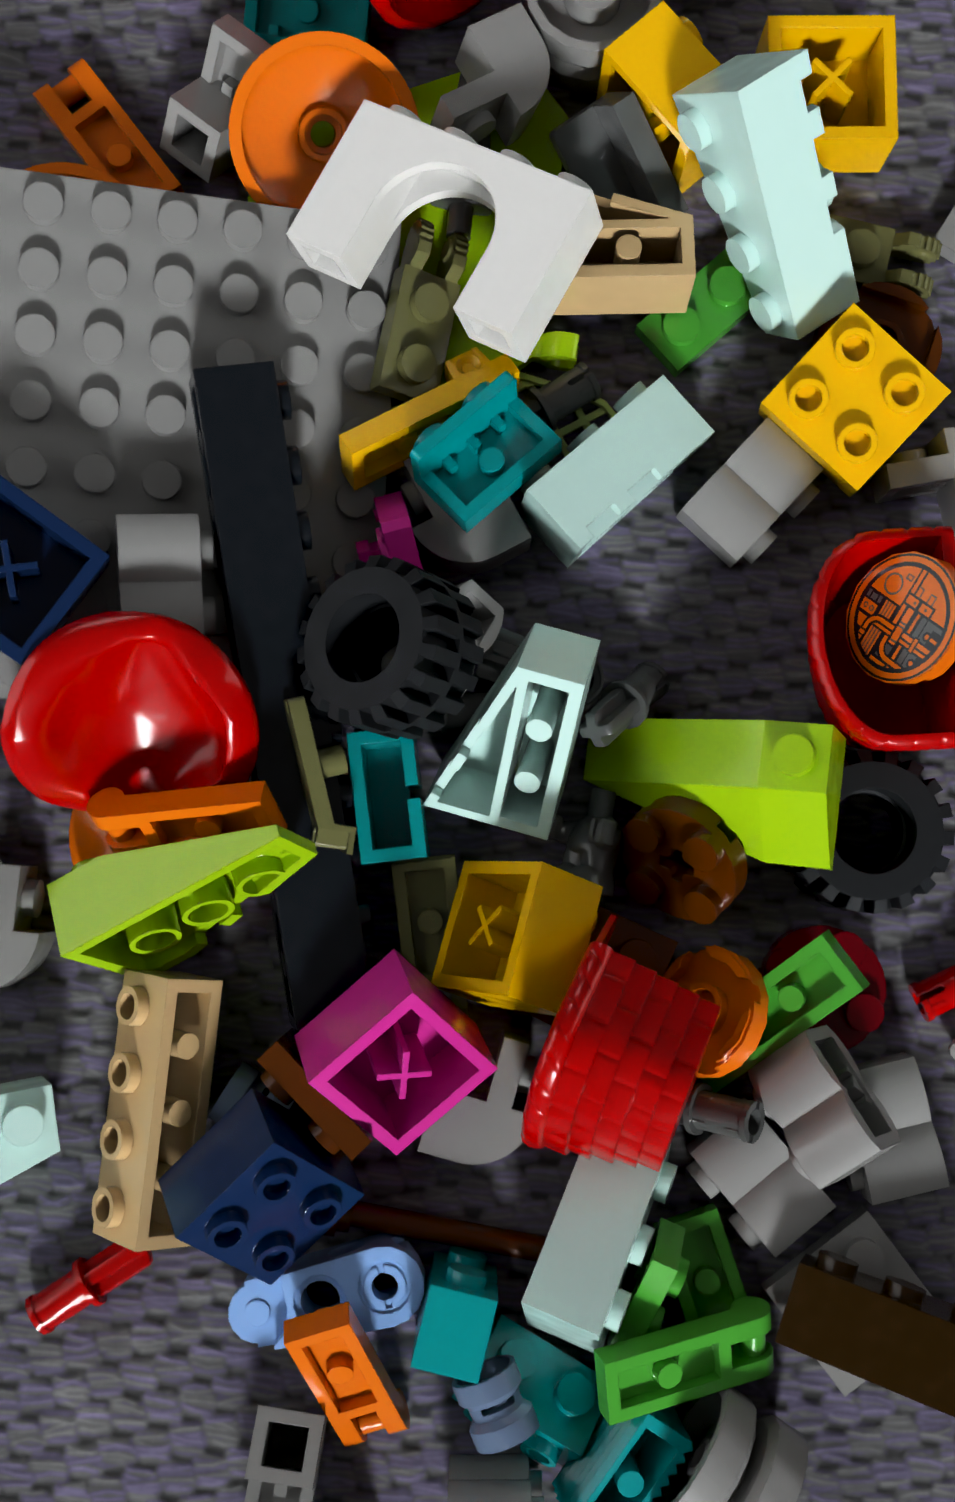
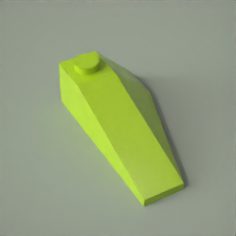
[583,718,846,870]
[46,824,318,975]

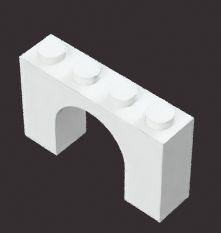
[286,99,603,363]

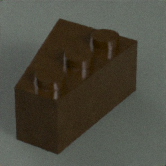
[774,1250,955,1417]

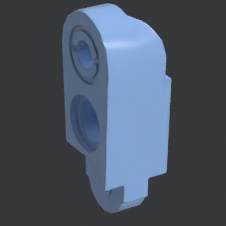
[228,1233,425,1350]

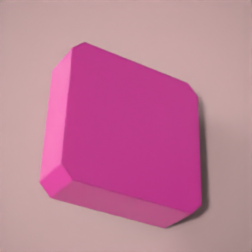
[355,491,423,569]

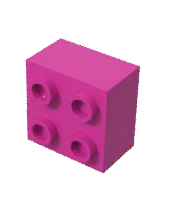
[294,949,498,1156]

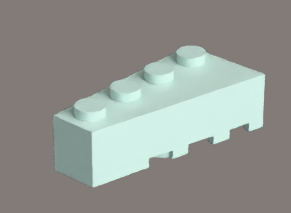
[672,49,860,340]

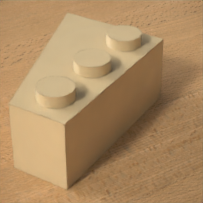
[494,193,696,315]

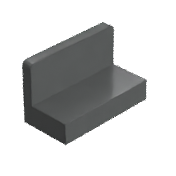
[549,91,689,212]

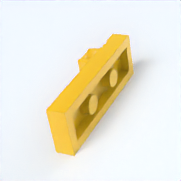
[339,347,520,490]

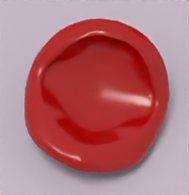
[0,611,260,811]

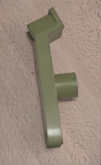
[283,696,356,855]

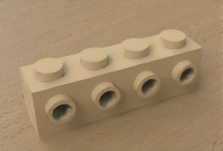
[92,969,223,1252]

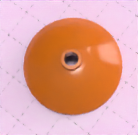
[228,31,419,209]

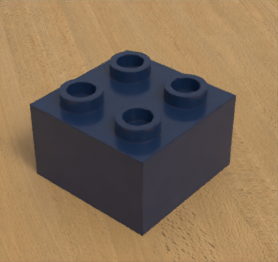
[0,475,110,666]
[158,1088,365,1285]

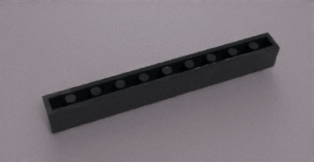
[189,361,377,1033]

